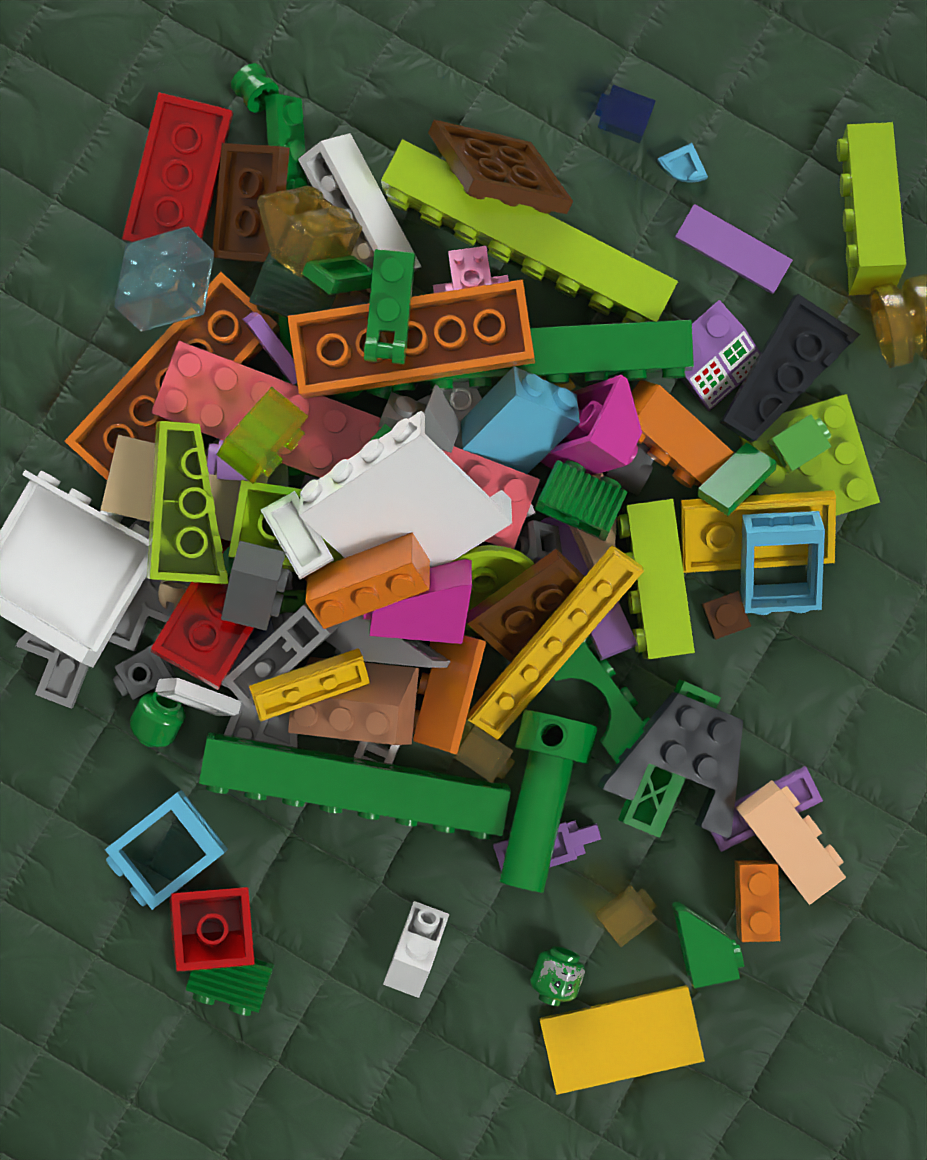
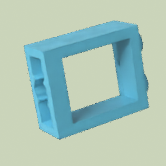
[741,511,825,615]
[105,790,228,910]

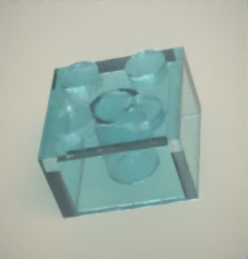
[114,226,214,331]

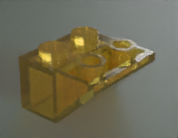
[257,186,363,277]

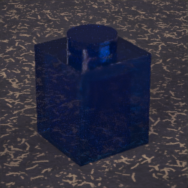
[594,85,656,144]

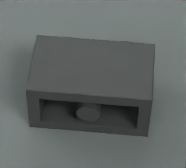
[221,541,290,631]

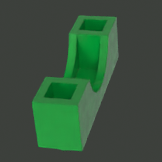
[553,635,650,764]

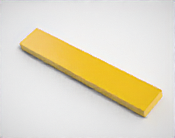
[467,545,644,740]

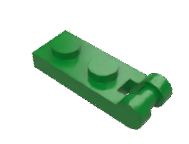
[364,249,416,364]

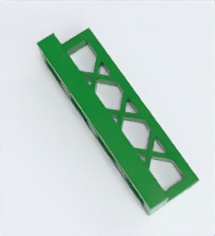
[618,679,721,838]

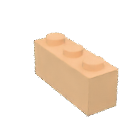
[735,780,846,905]

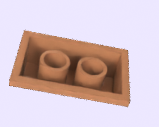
[288,657,419,745]

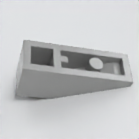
[223,603,341,709]
[325,615,451,668]

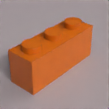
[631,380,734,488]
[306,532,430,629]

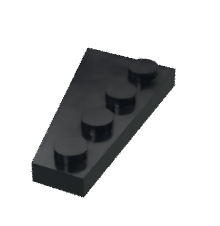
[719,294,861,443]

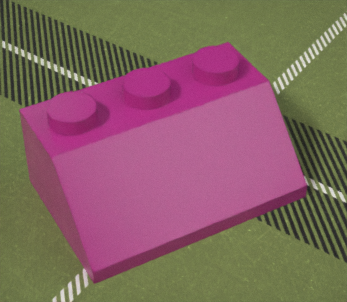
[540,375,642,476]

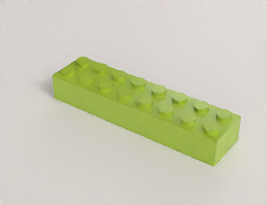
[381,139,678,323]

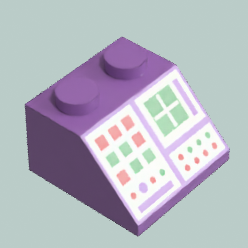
[679,300,760,412]

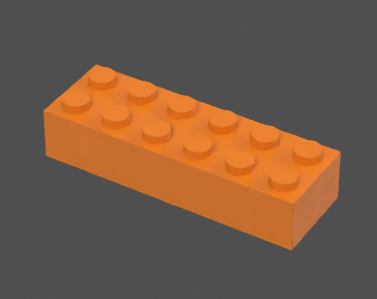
[65,272,280,480]
[288,280,535,399]

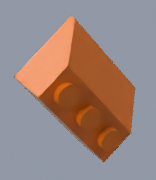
[413,635,486,754]

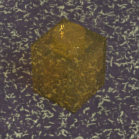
[454,725,515,783]
[596,885,657,947]

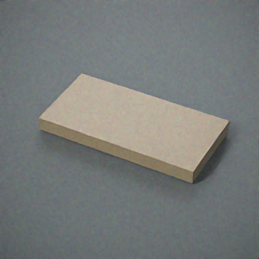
[101,435,270,541]

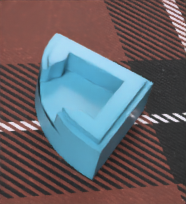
[657,143,708,183]

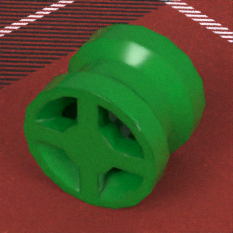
[231,63,279,113]

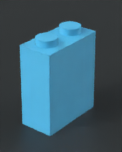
[461,366,580,474]

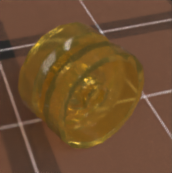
[870,274,927,368]

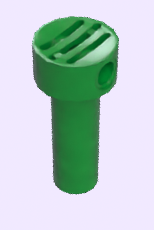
[499,710,598,893]

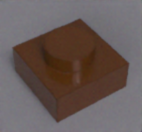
[701,591,751,640]

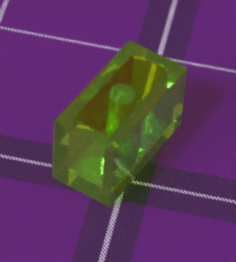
[216,387,308,484]

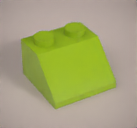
[228,480,302,572]

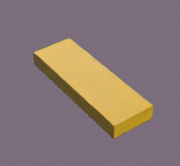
[249,648,370,722]

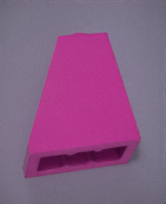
[363,559,472,644]

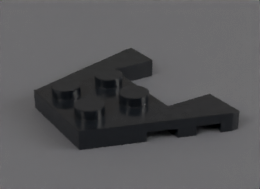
[598,691,743,839]

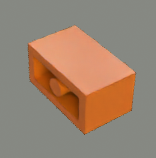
[735,860,780,942]

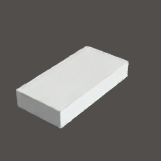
[261,491,334,579]
[155,678,242,716]

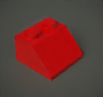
[169,887,255,972]

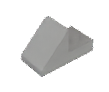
[379,384,461,453]

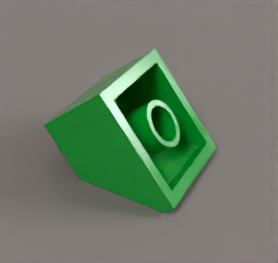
[672,902,744,989]

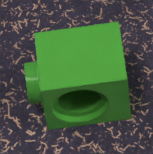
[767,414,832,473]

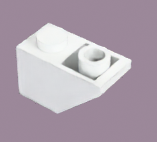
[383,901,449,998]

